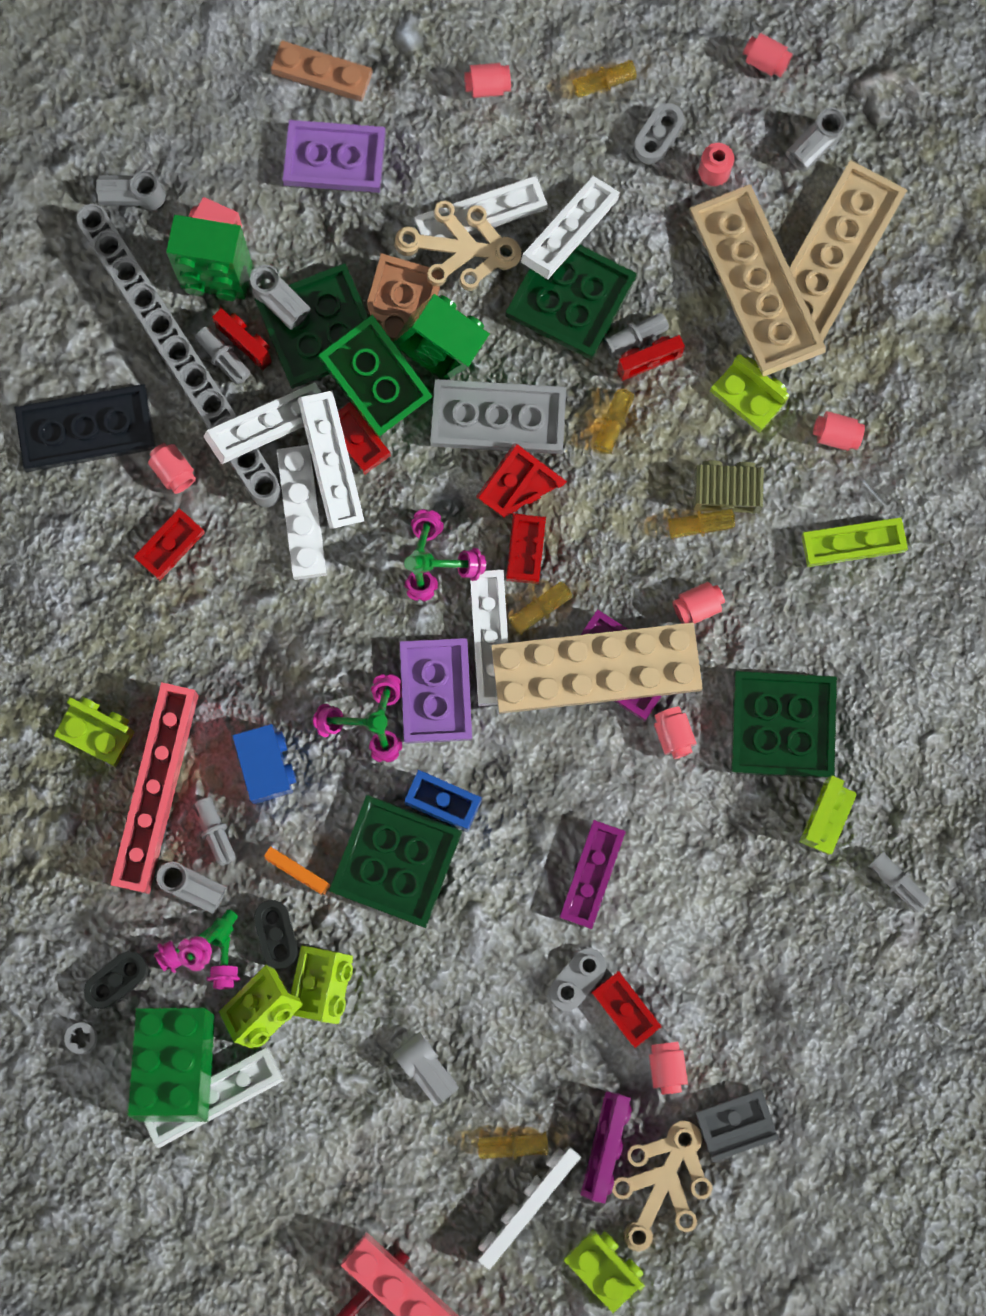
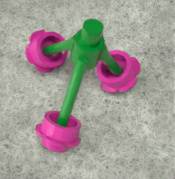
[404,509,486,601]
[313,674,402,763]
[154,909,241,989]

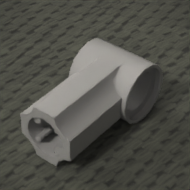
[786,107,846,172]
[96,170,166,211]
[250,264,311,330]
[156,862,227,914]
[392,1032,459,1107]

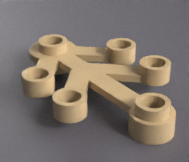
[394,201,521,291]
[612,1121,712,1251]

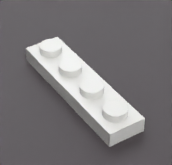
[414,176,547,239]
[521,176,620,279]
[204,383,322,464]
[298,391,364,529]
[276,445,327,580]
[470,570,508,706]
[144,1047,284,1148]
[478,1145,581,1270]

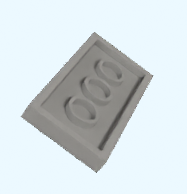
[430,379,566,454]

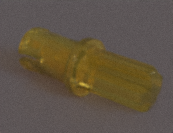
[572,59,637,98]
[593,389,634,454]
[668,509,735,540]
[508,582,572,635]
[478,1131,548,1160]

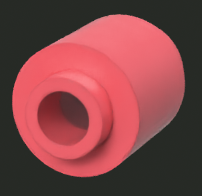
[743,33,793,77]
[464,62,511,98]
[699,143,734,186]
[813,411,865,451]
[148,443,196,494]
[672,581,725,624]
[654,706,697,759]
[649,1042,688,1095]

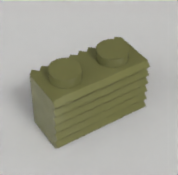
[693,460,764,513]

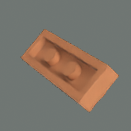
[271,40,372,102]

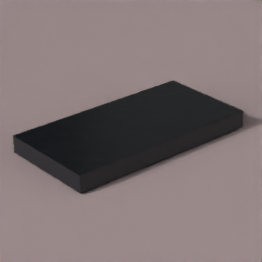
[14,384,156,473]

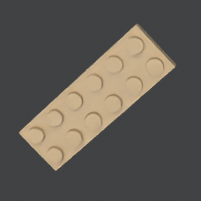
[789,160,907,341]
[690,184,826,377]
[491,622,703,714]

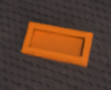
[264,846,331,895]

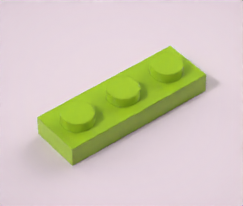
[801,517,908,567]

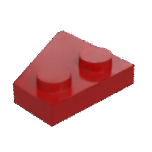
[476,443,567,518]

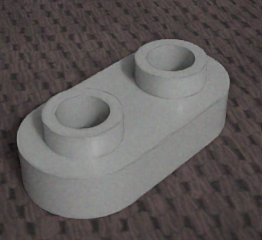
[634,103,684,164]
[549,948,606,1010]

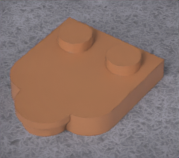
[367,253,443,342]

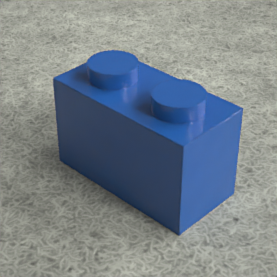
[232,724,297,804]
[404,770,482,833]

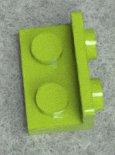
[710,354,789,433]
[54,696,135,768]
[799,776,856,855]
[291,945,353,1024]
[219,965,303,1050]
[563,1228,645,1314]

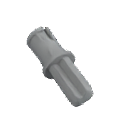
[604,313,669,358]
[195,325,250,384]
[191,797,236,866]
[868,851,930,913]

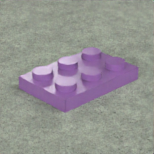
[283,120,386,193]
[400,638,472,744]

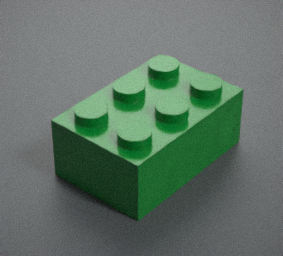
[166,215,253,301]
[393,294,490,380]
[317,314,433,437]
[128,1008,215,1122]

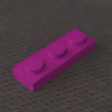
[559,820,626,930]
[580,1091,631,1204]

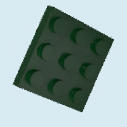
[505,244,638,360]
[254,263,368,389]
[730,671,837,779]
[329,795,463,929]

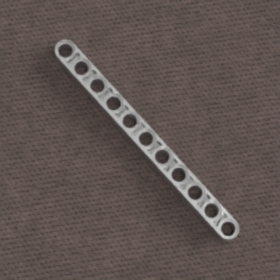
[77,204,281,507]

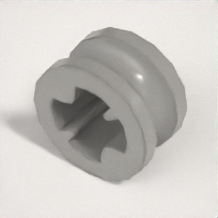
[64,1022,98,1055]

